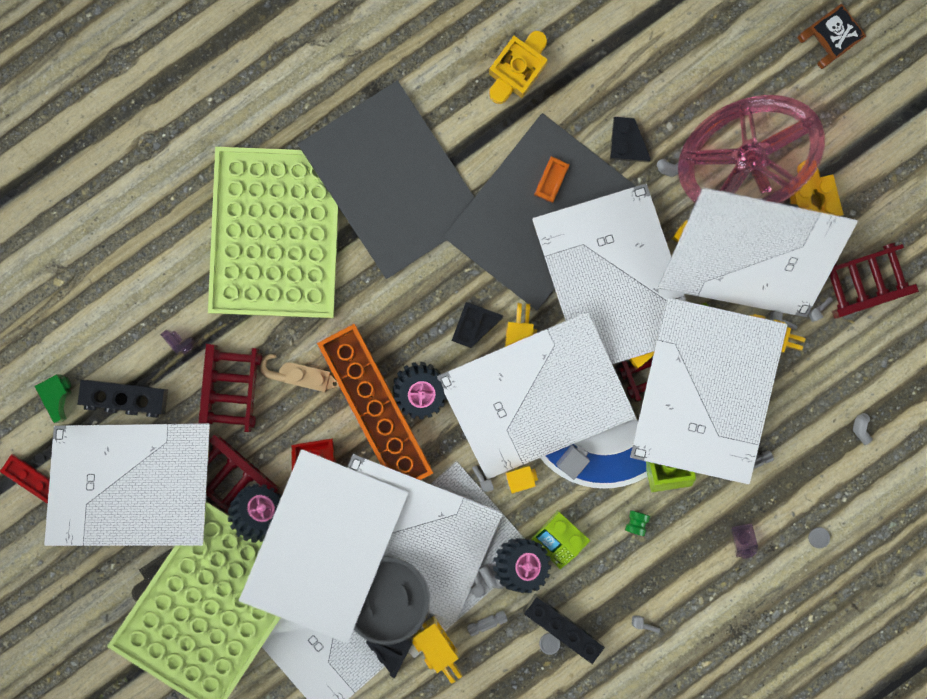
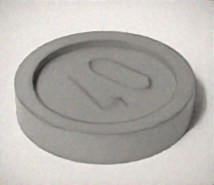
[808,527,830,549]
[539,633,560,655]

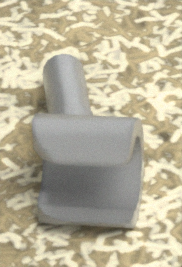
[808,297,833,322]
[770,311,798,331]
[472,465,494,492]
[471,573,485,598]
[632,616,660,633]

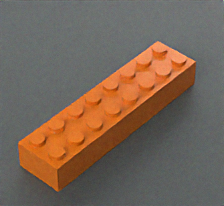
[317,324,434,480]

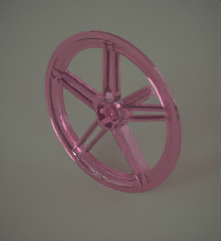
[678,95,825,203]

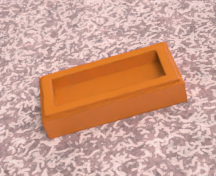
[534,156,570,203]

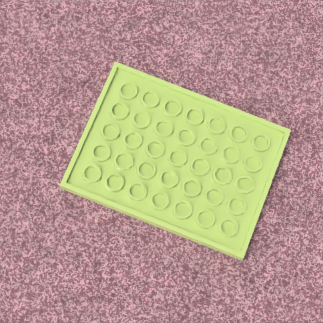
[208,147,339,318]
[107,501,281,699]

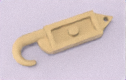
[259,354,339,392]

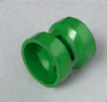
[625,510,651,536]

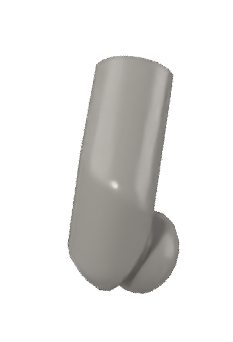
[657,159,689,177]
[853,413,873,446]
[479,565,505,589]

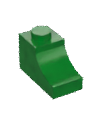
[34,374,72,423]

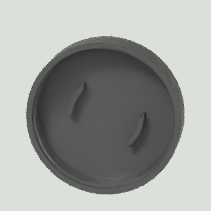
[353,557,430,645]

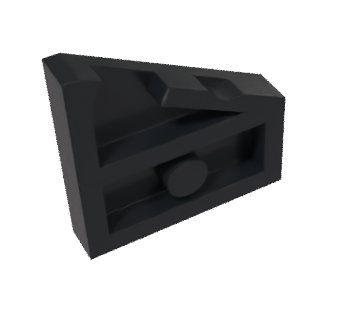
[610,117,651,162]
[451,302,503,348]
[366,639,413,679]

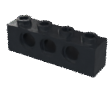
[77,380,168,418]
[523,594,605,665]

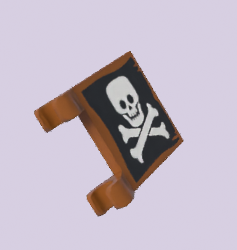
[797,3,866,69]

